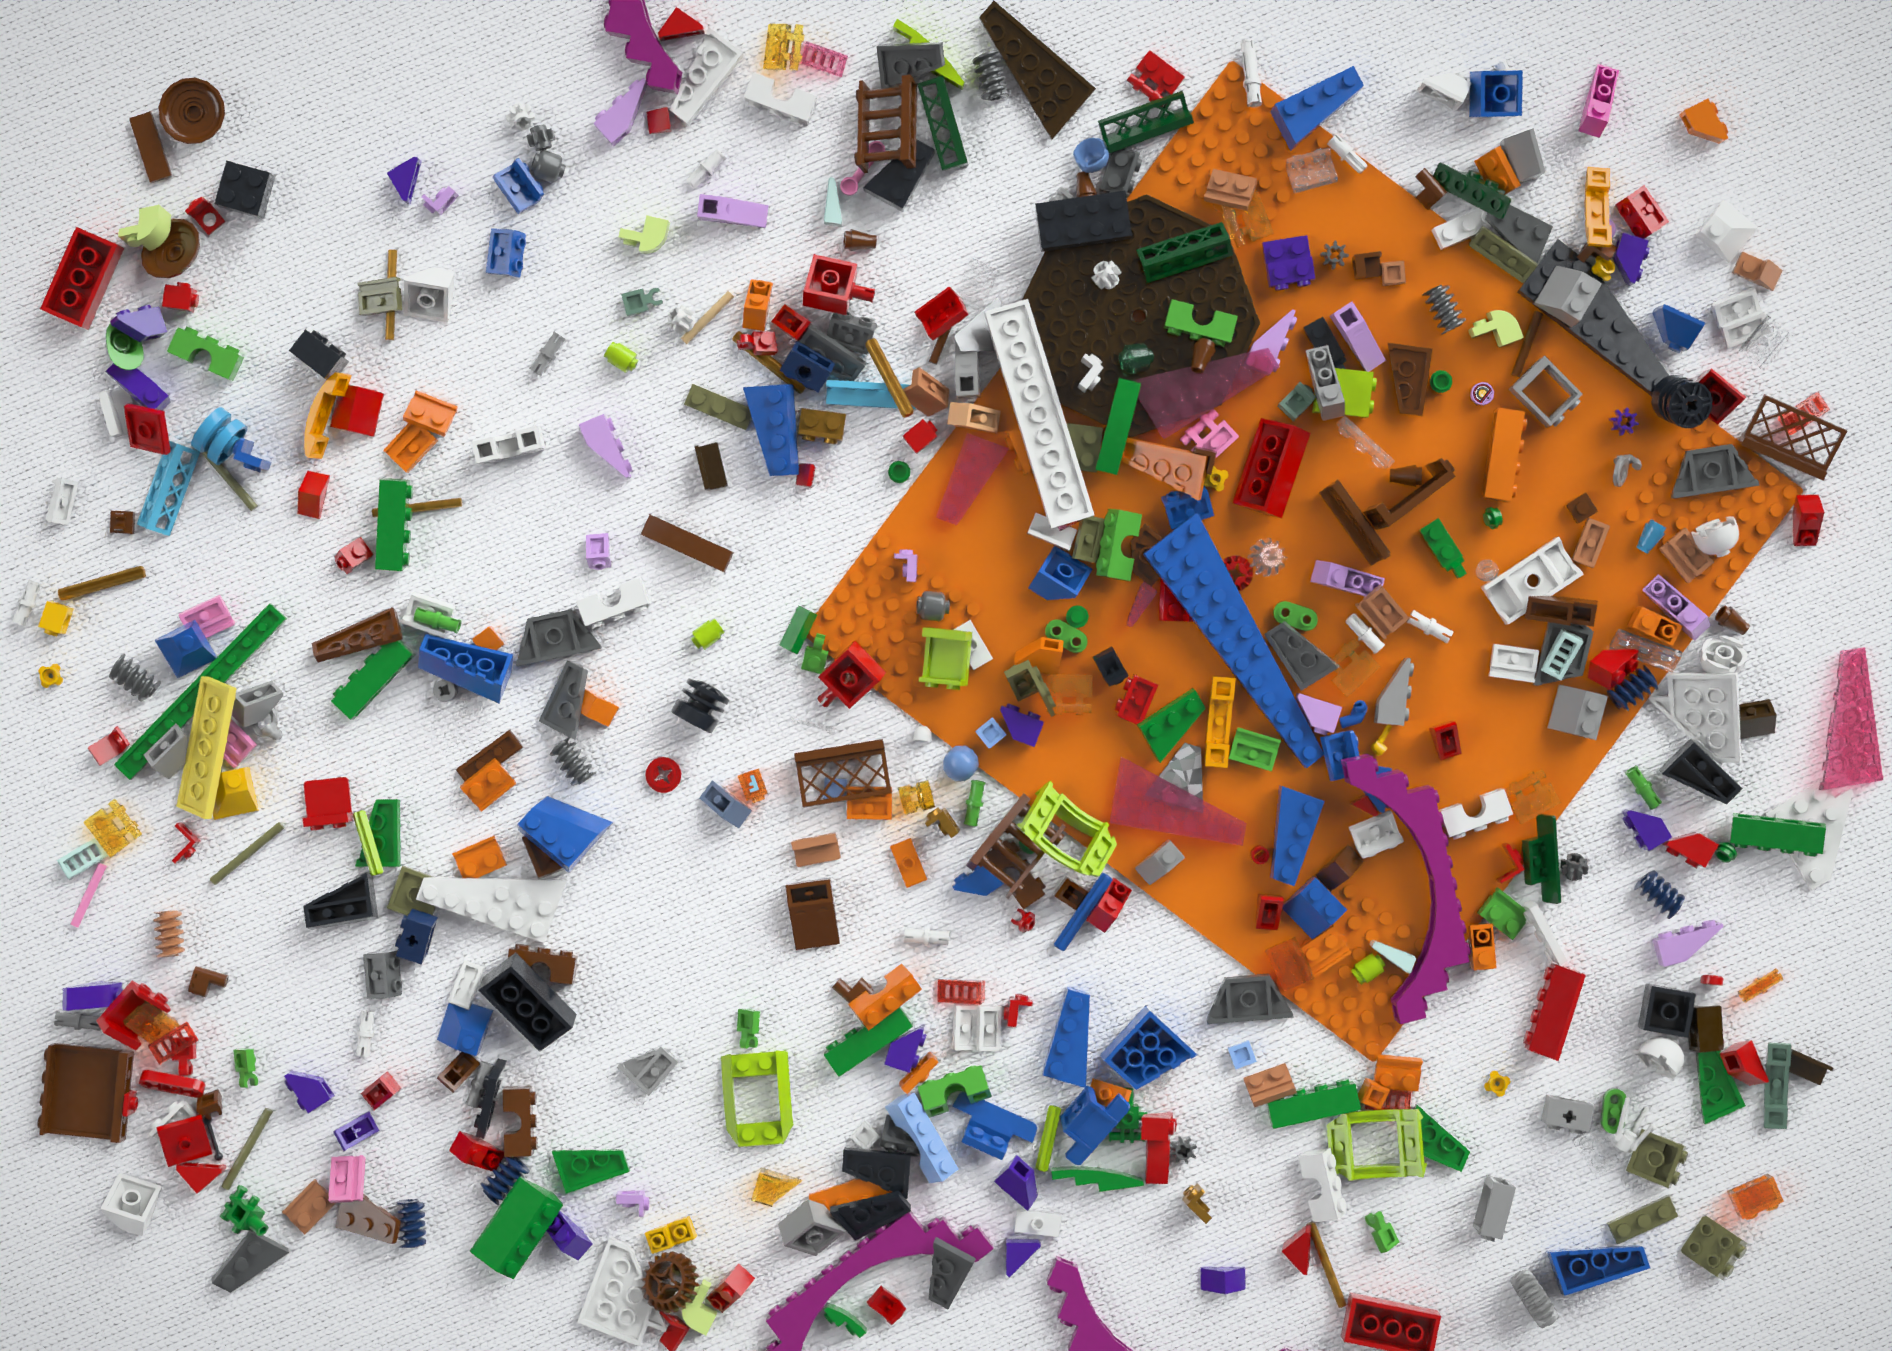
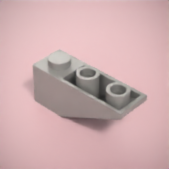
[955,331,981,399]
[1306,345,1345,421]
[1374,658,1414,726]

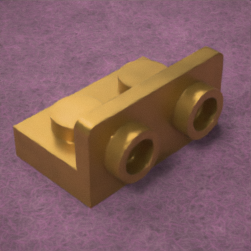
[797,408,846,444]
[925,807,960,838]
[1182,1183,1212,1224]

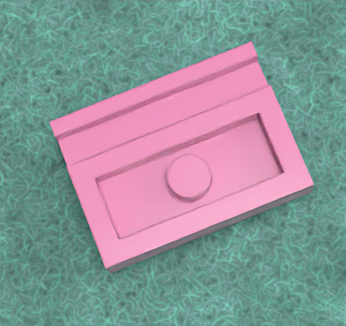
[178,595,235,638]
[223,719,257,768]
[328,1155,366,1203]

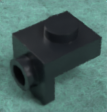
[1093,647,1129,687]

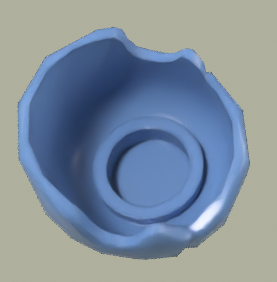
[1073,138,1109,173]
[943,746,979,782]

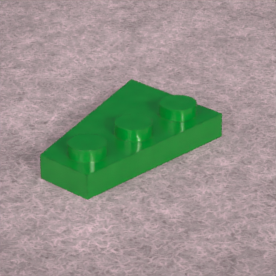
[1137,688,1206,763]
[355,799,401,867]
[1696,1050,1746,1124]
[1413,1104,1470,1172]
[551,1149,631,1194]

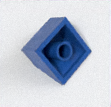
[1469,70,1523,117]
[1282,876,1347,939]

